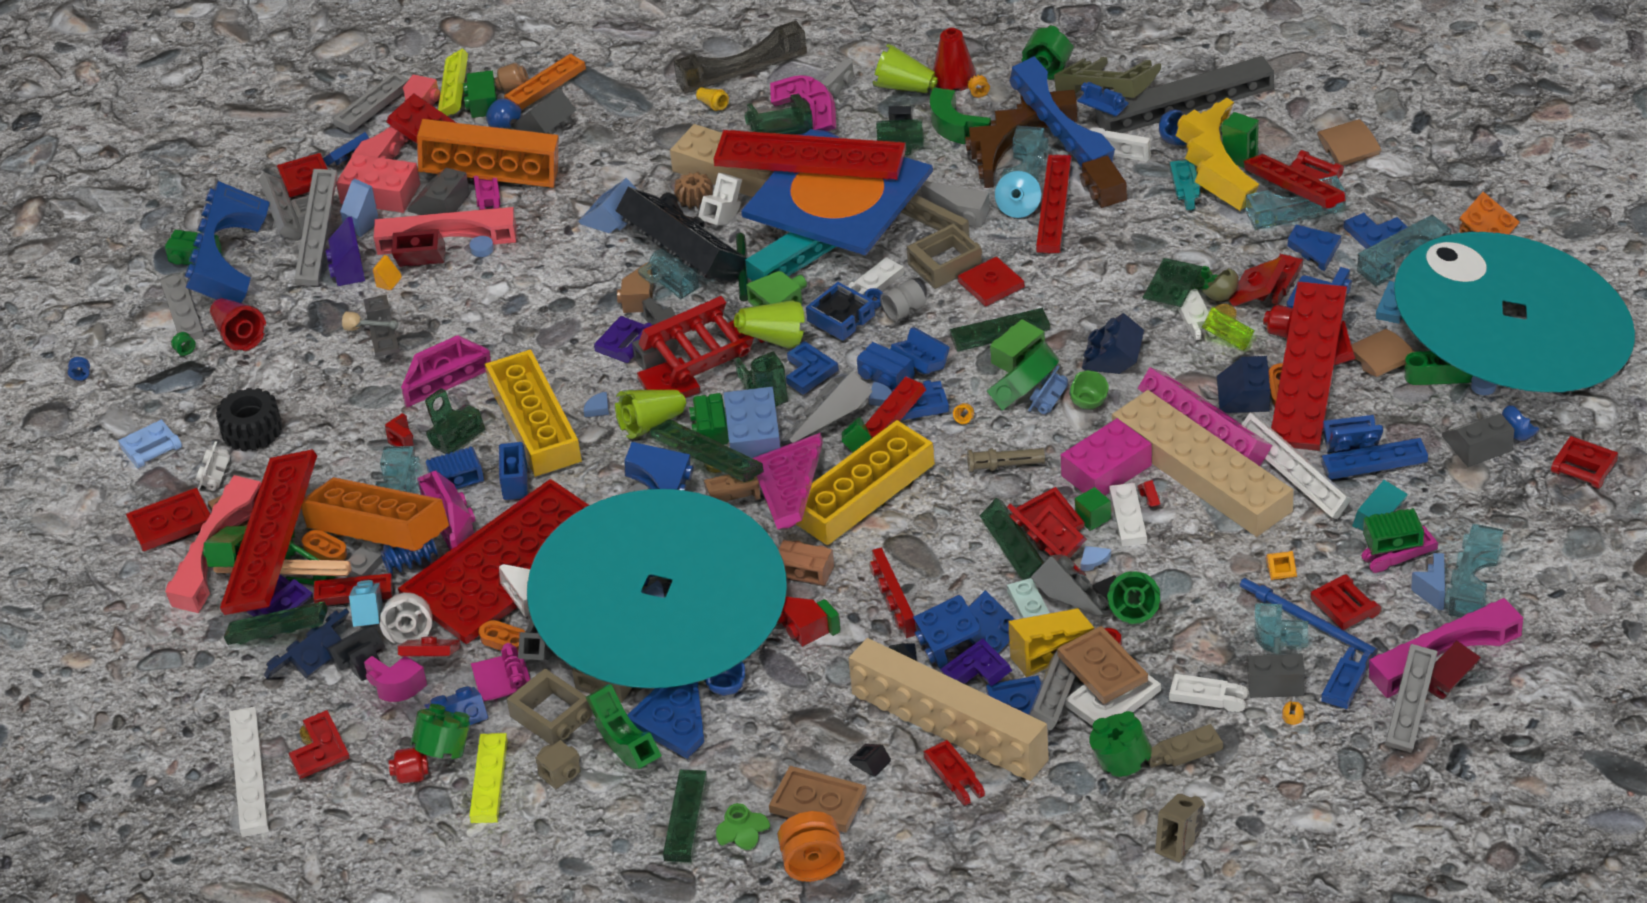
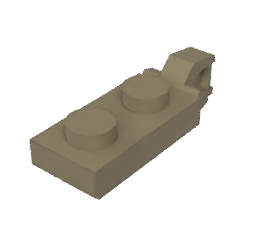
[1146,724,1223,768]

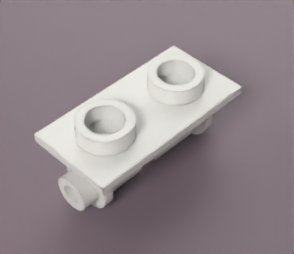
[195,441,230,491]

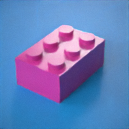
[1060,418,1152,496]

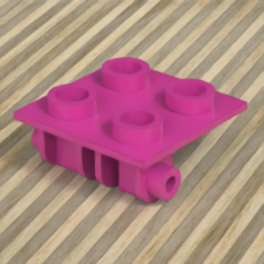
[471,643,530,702]

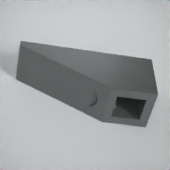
[1031,554,1112,616]

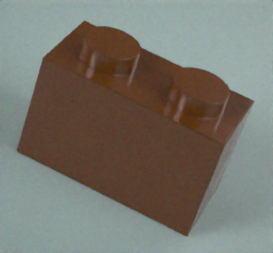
[1080,155,1127,208]

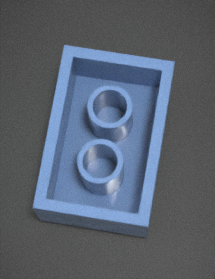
[723,387,780,465]

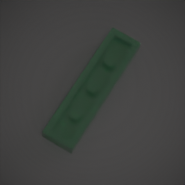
[950,308,1050,352]
[980,498,1044,581]
[224,601,328,645]
[663,769,707,862]

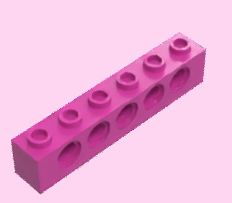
[1137,367,1273,466]

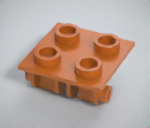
[1459,192,1520,234]

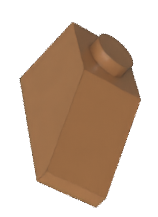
[617,262,654,313]

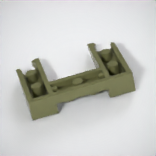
[1054,57,1161,98]

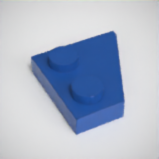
[1287,224,1341,271]

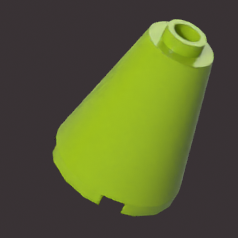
[873,44,938,93]
[734,300,805,349]
[615,390,686,439]

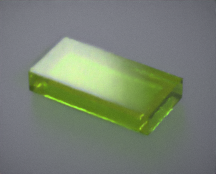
[1201,307,1255,351]

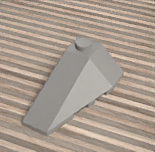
[780,370,873,446]

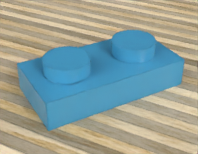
[1376,281,1402,324]

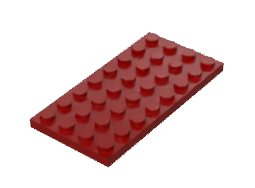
[398,478,589,645]

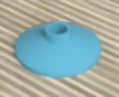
[995,171,1042,218]

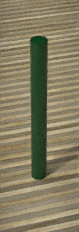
[736,233,748,302]

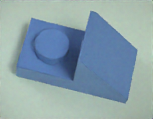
[1411,553,1445,610]

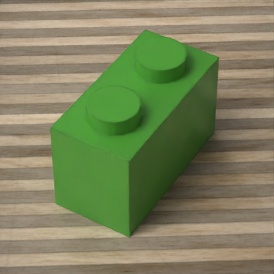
[990,319,1045,373]

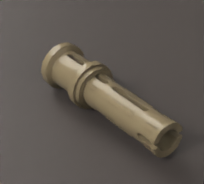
[967,448,1045,472]

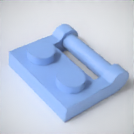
[118,419,182,469]

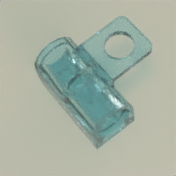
[638,249,699,299]

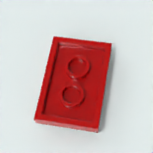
[386,93,457,144]
[126,488,211,552]

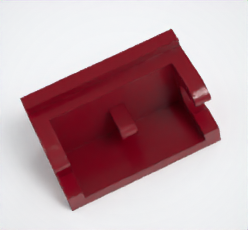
[1428,640,1481,700]

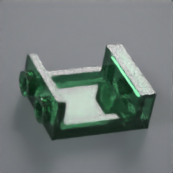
[744,93,813,135]

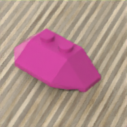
[401,335,491,408]
[417,471,476,551]

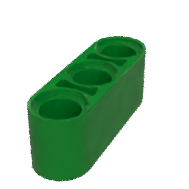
[1404,351,1473,385]

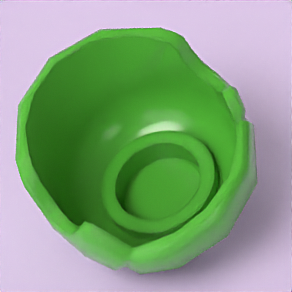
[1069,370,1109,410]

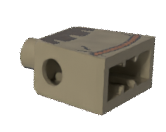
[1155,794,1205,863]

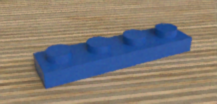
[1321,438,1428,480]

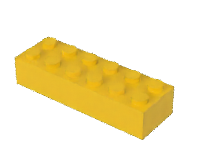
[485,349,582,477]
[796,420,935,546]

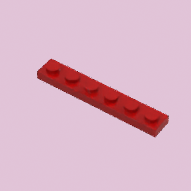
[1244,154,1346,208]
[1036,155,1072,253]

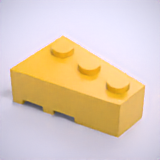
[1008,608,1095,677]

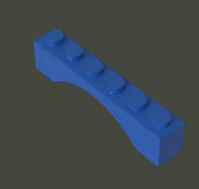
[1009,56,1115,167]

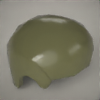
[1202,268,1238,302]

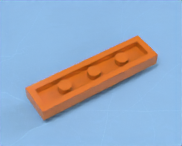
[504,54,586,110]

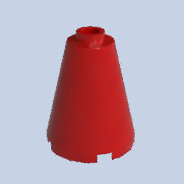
[933,28,976,91]
[210,298,266,351]

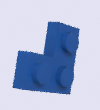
[1344,212,1411,254]
[786,341,839,395]

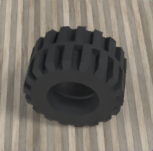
[216,388,282,451]

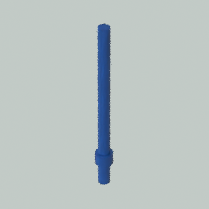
[1240,578,1378,658]

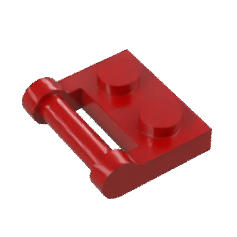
[1289,150,1344,186]
[1551,436,1618,489]
[1311,574,1381,630]

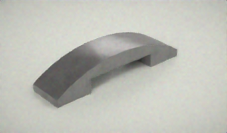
[363,294,400,357]

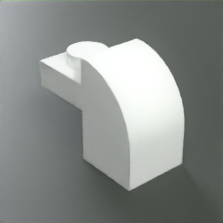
[698,173,742,225]

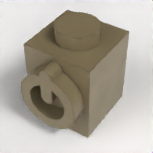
[535,740,581,790]

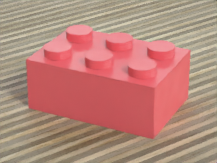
[336,154,420,213]

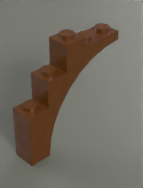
[965,90,1077,188]

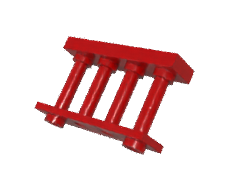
[639,296,754,386]

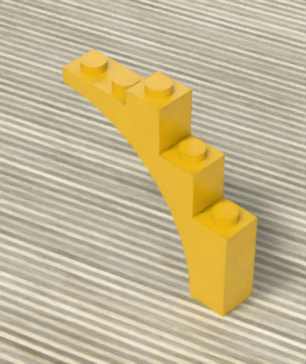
[1176,98,1259,211]

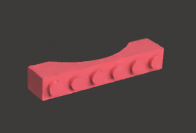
[351,75,440,160]
[374,207,516,255]
[165,475,261,613]

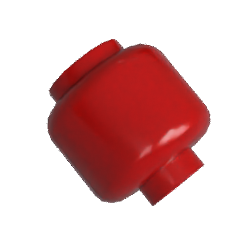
[1263,305,1293,339]
[389,747,429,784]

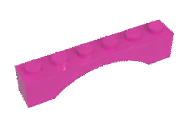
[1369,598,1523,698]

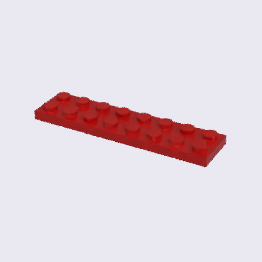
[713,130,906,180]
[1271,282,1347,451]
[220,449,317,615]

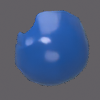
[486,99,521,128]
[1159,110,1187,146]
[1502,405,1539,441]
[705,662,745,696]

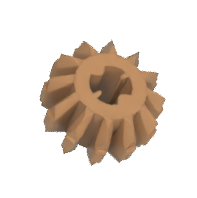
[674,171,713,209]

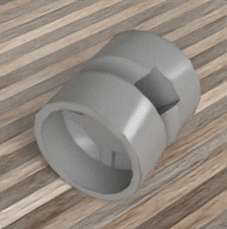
[880,279,926,322]

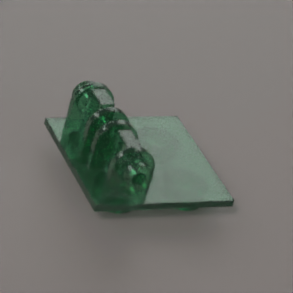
[1142,258,1205,307]

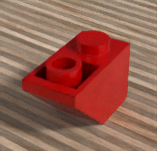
[777,596,829,647]

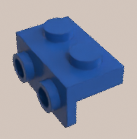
[890,327,950,374]
[424,686,488,725]

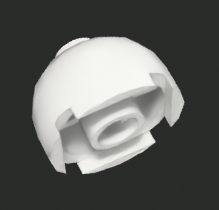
[380,593,432,643]

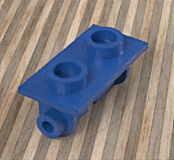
[1077,82,1129,116]

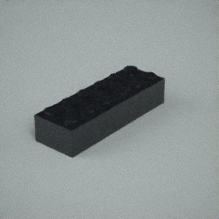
[615,186,747,284]

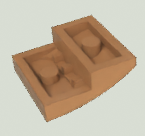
[1317,119,1381,166]
[1352,329,1415,377]

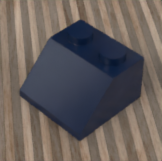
[1217,356,1270,413]

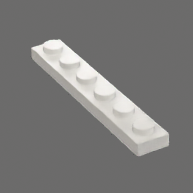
[1242,413,1352,520]
[229,707,269,837]

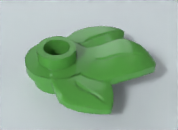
[716,803,770,850]

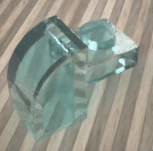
[1254,603,1308,653]

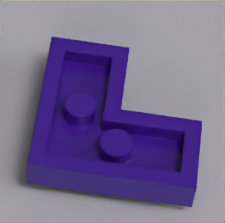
[940,638,1012,686]

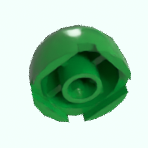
[1107,571,1160,624]

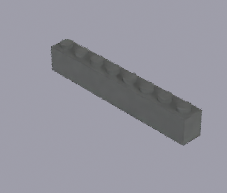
[1095,56,1274,133]

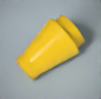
[696,87,729,111]

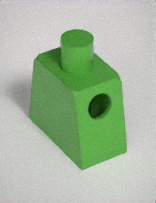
[746,271,807,306]

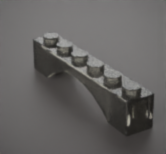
[674,20,807,94]

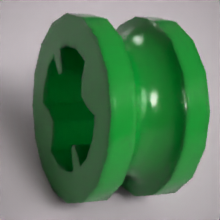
[171,332,196,356]

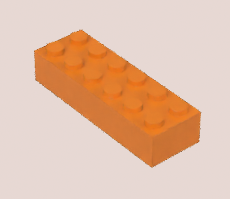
[417,119,559,188]
[301,477,449,551]

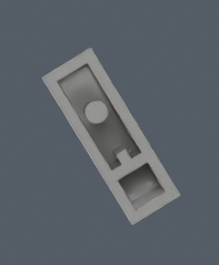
[921,181,990,228]

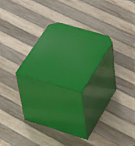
[1075,487,1111,531]

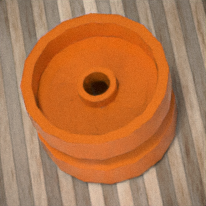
[777,811,845,882]

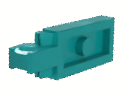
[1170,160,1200,210]

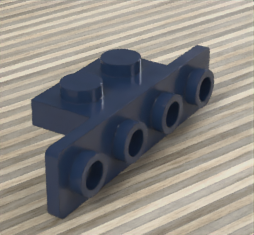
[264,608,350,679]

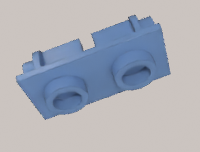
[1028,366,1068,414]

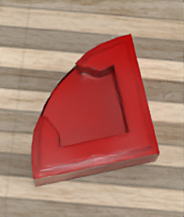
[1137,480,1161,507]

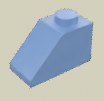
[340,179,379,237]

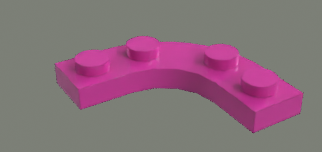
[770,75,836,131]

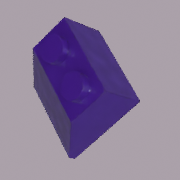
[326,216,365,286]

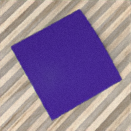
[246,575,313,627]

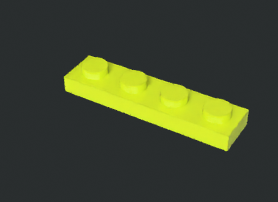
[438,48,468,116]
[469,733,508,823]

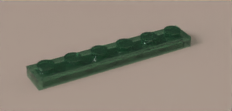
[650,419,764,482]

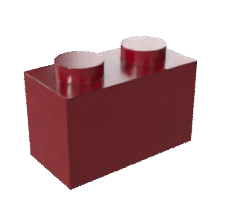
[392,229,445,267]

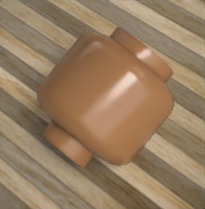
[494,62,529,94]

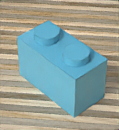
[349,580,383,627]

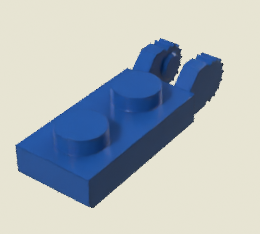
[1321,647,1372,709]

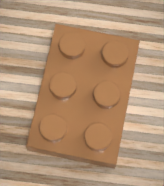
[1057,626,1148,704]
[769,766,867,833]

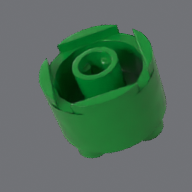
[1021,25,1074,80]
[410,704,470,759]
[1089,711,1152,777]

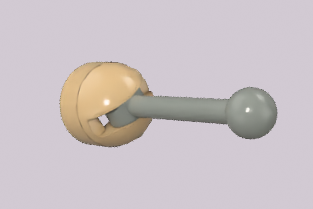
[342,311,399,331]

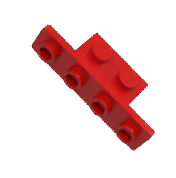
[1007,503,1087,576]

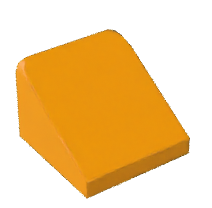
[373,255,402,290]
[1265,551,1297,580]

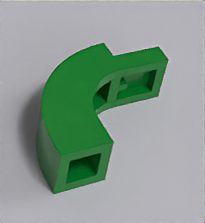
[930,88,991,144]
[987,340,1060,411]
[586,684,662,769]

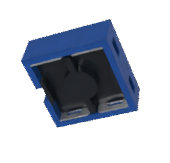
[806,282,875,341]

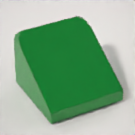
[842,418,871,452]

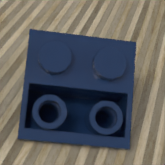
[1082,313,1144,374]

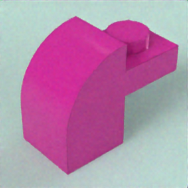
[364,656,427,702]

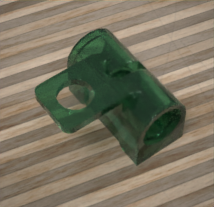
[876,119,924,155]
[735,351,788,407]
[425,388,486,454]

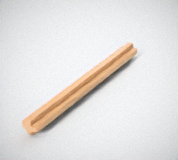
[213,560,352,576]

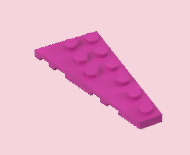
[750,433,823,530]

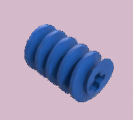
[381,538,438,576]

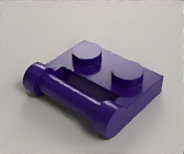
[594,316,653,363]

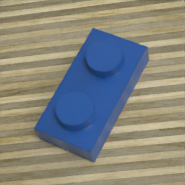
[323,132,370,166]

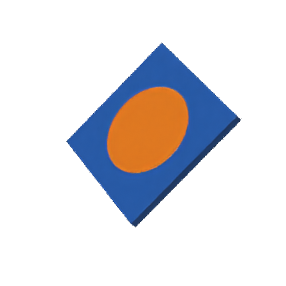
[741,129,933,256]

